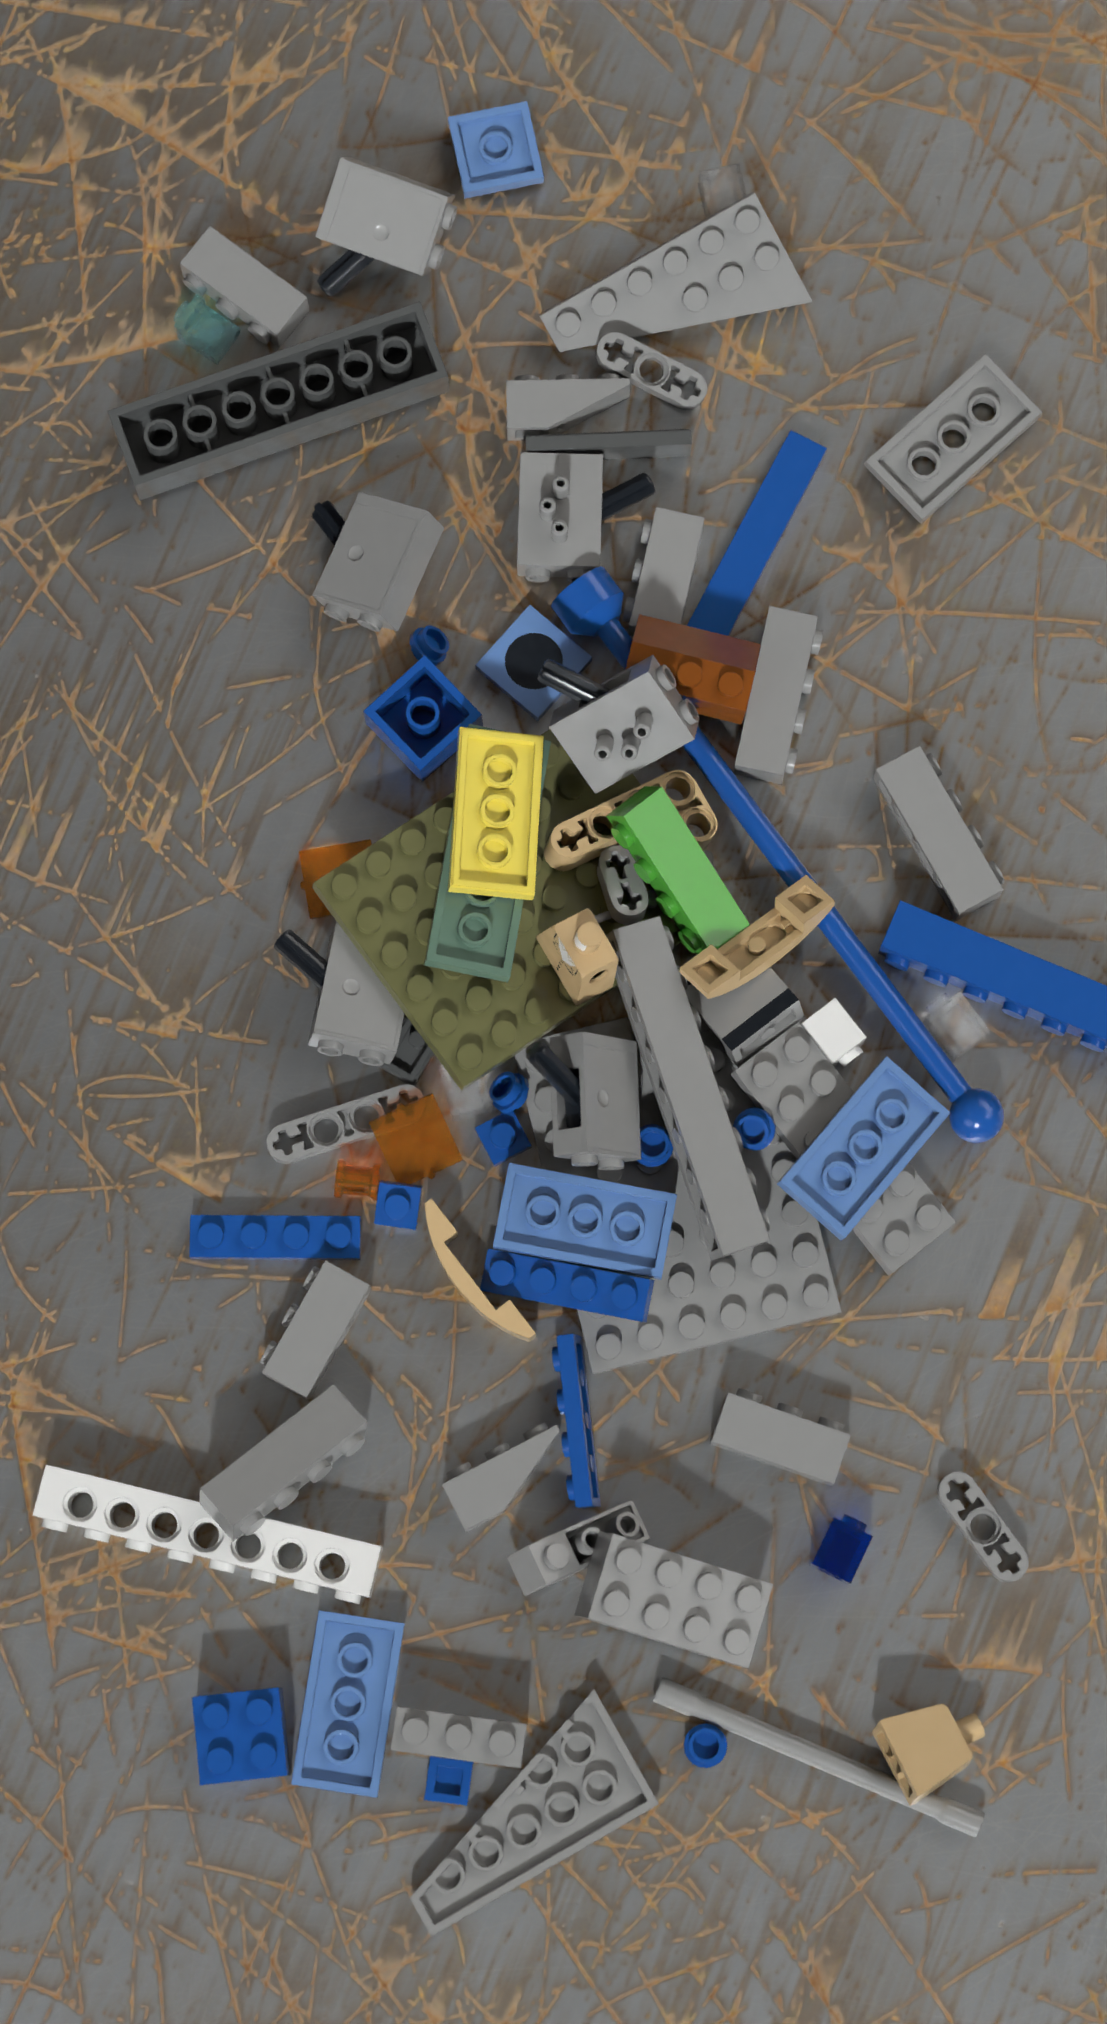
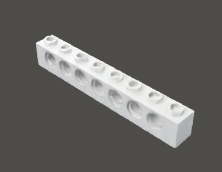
[33,1465,383,1604]

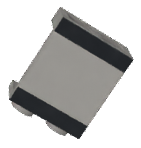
[685,967,804,1067]

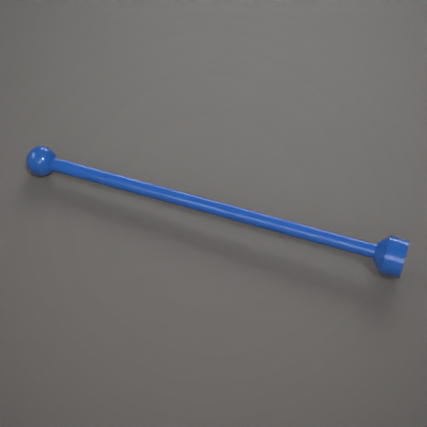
[551,566,1004,1143]

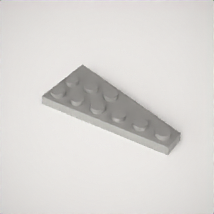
[539,192,813,352]
[410,1689,659,1937]

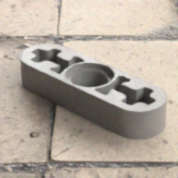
[595,332,707,410]
[937,1472,1029,1582]

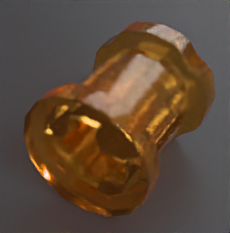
[334,1160,381,1201]

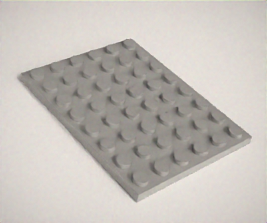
[514,1005,841,1374]

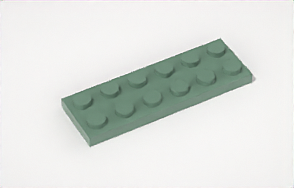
[424,724,551,983]

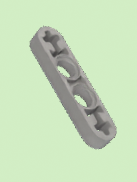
[266,1084,426,1164]

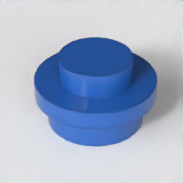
[409,625,449,666]
[489,1071,529,1113]
[733,1108,776,1151]
[637,1124,673,1167]
[684,1724,727,1768]

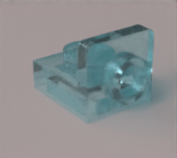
[173,293,241,365]

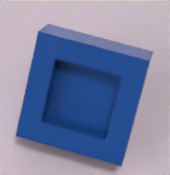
[475,1111,532,1167]
[374,1180,423,1230]
[424,1756,473,1806]

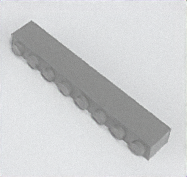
[606,916,770,1261]

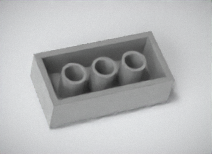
[574,1531,773,1669]

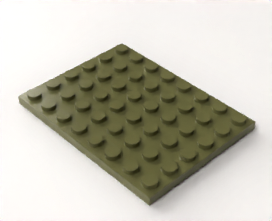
[312,729,681,1091]

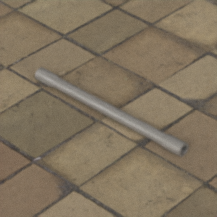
[653,1677,985,1837]

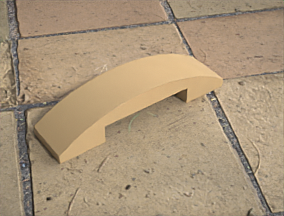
[679,875,835,999]
[425,1198,536,1342]

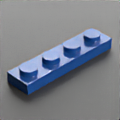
[189,1215,361,1260]
[480,1249,654,1322]
[552,1334,601,1509]

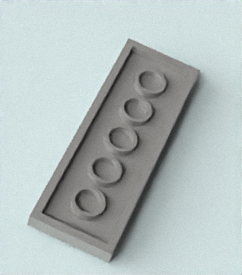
[731,1021,956,1276]

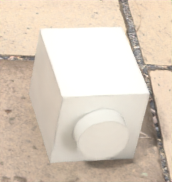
[801,998,867,1068]

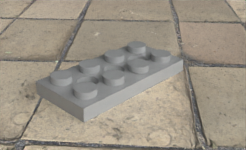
[865,354,1042,524]

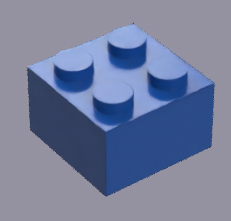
[363,655,483,782]
[192,1687,291,1785]

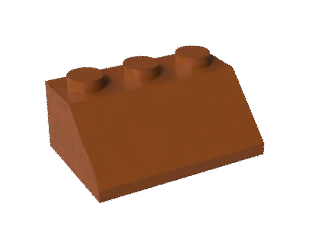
[625,614,761,724]

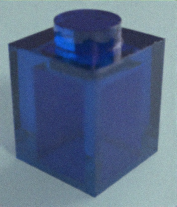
[809,1514,873,1585]

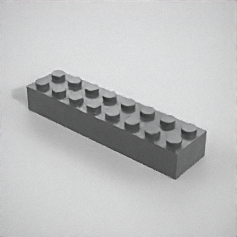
[108,302,450,501]

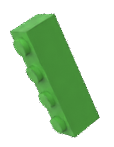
[607,786,750,954]

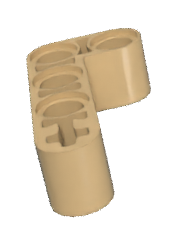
[544,770,718,871]

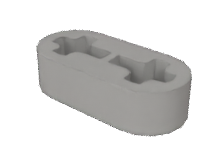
[597,845,649,925]

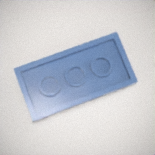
[777,1056,951,1240]
[493,1163,677,1280]
[291,1610,405,1798]

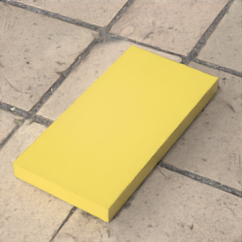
[448,727,544,900]

